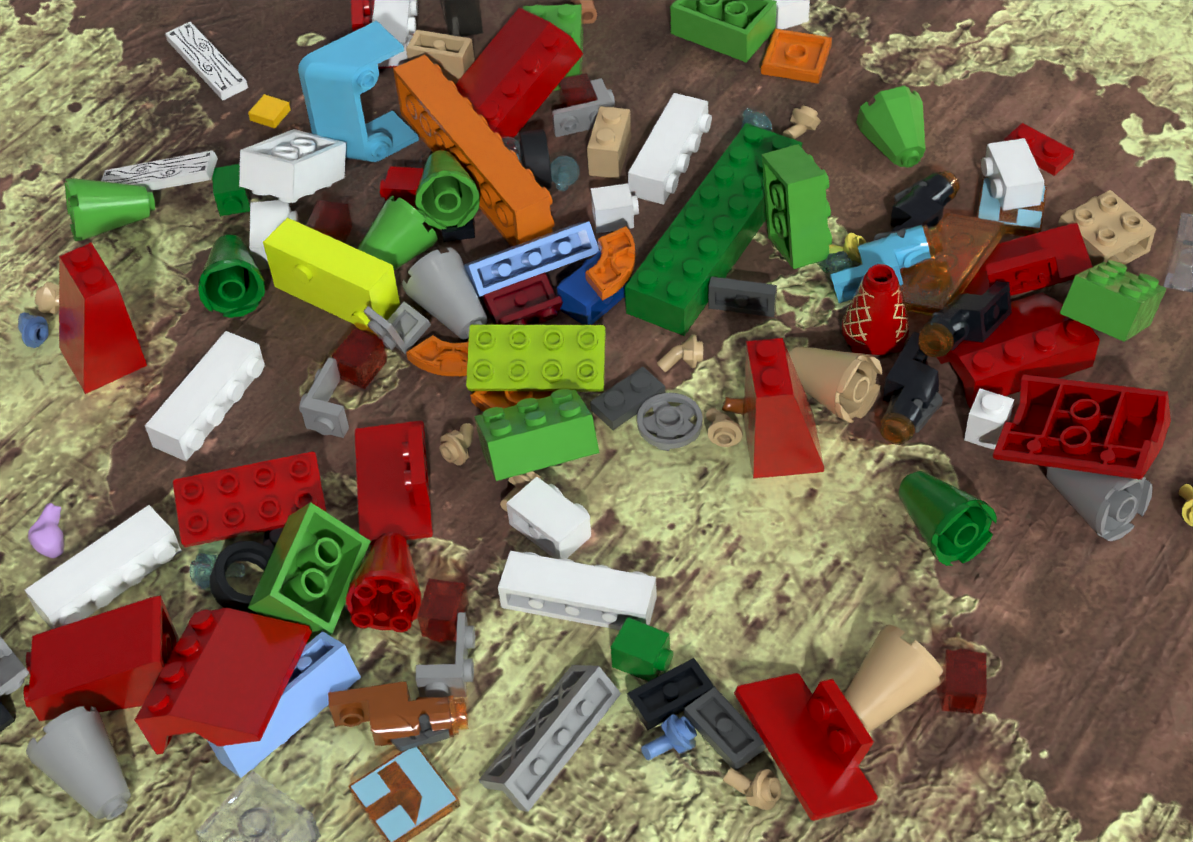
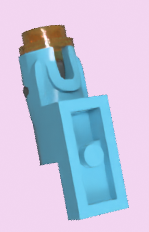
[830,225,943,303]

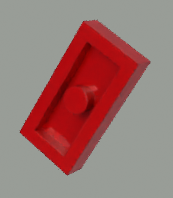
[1004,123,1074,176]

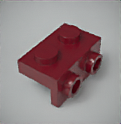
[483,272,563,325]

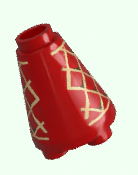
[842,264,909,355]

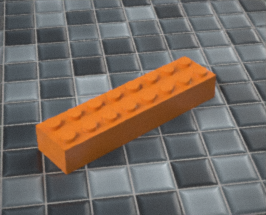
[393,55,555,247]

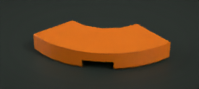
[585,226,636,301]
[406,335,469,377]

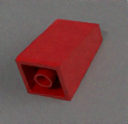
[59,242,147,394]
[744,338,824,479]
[24,595,178,721]

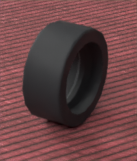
[519,129,552,189]
[209,541,273,614]

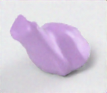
[28,503,64,558]

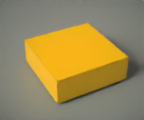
[248,94,291,129]

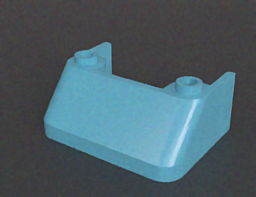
[298,21,419,162]

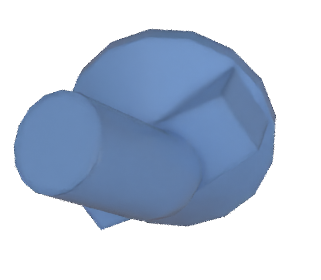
[18,312,49,348]
[641,714,697,760]

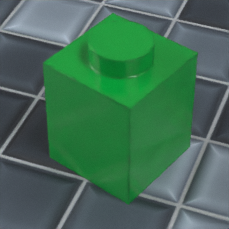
[212,164,250,216]
[611,617,674,682]

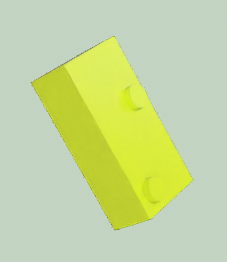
[263,218,400,335]

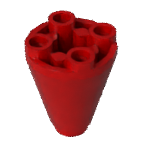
[346,532,422,633]

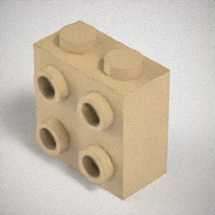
[1058,190,1156,267]

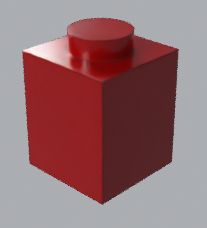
[380,166,424,210]

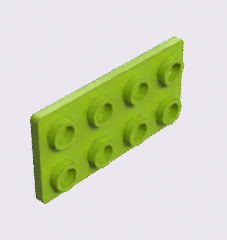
[466,325,606,392]

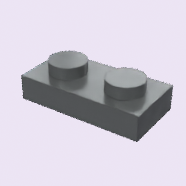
[709,276,777,317]
[590,367,665,430]
[684,687,765,770]

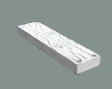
[165,22,248,100]
[101,150,218,191]

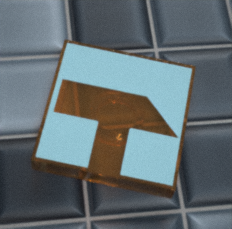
[975,176,1047,236]
[348,746,460,842]

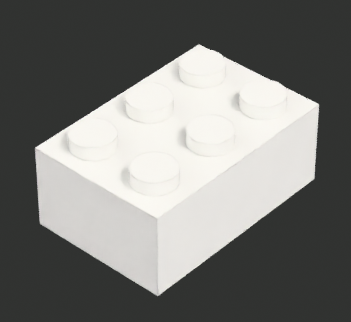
[239,129,346,203]

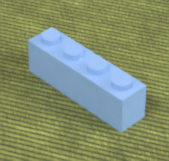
[464,221,600,297]
[207,631,361,778]

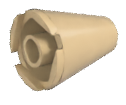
[789,346,882,423]
[844,625,945,733]

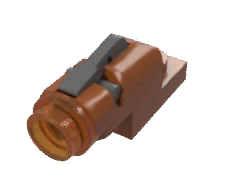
[328,681,469,751]

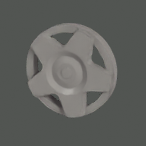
[637,393,702,451]

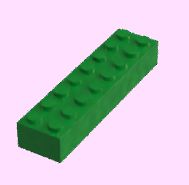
[625,123,803,336]

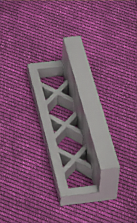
[478,665,621,812]

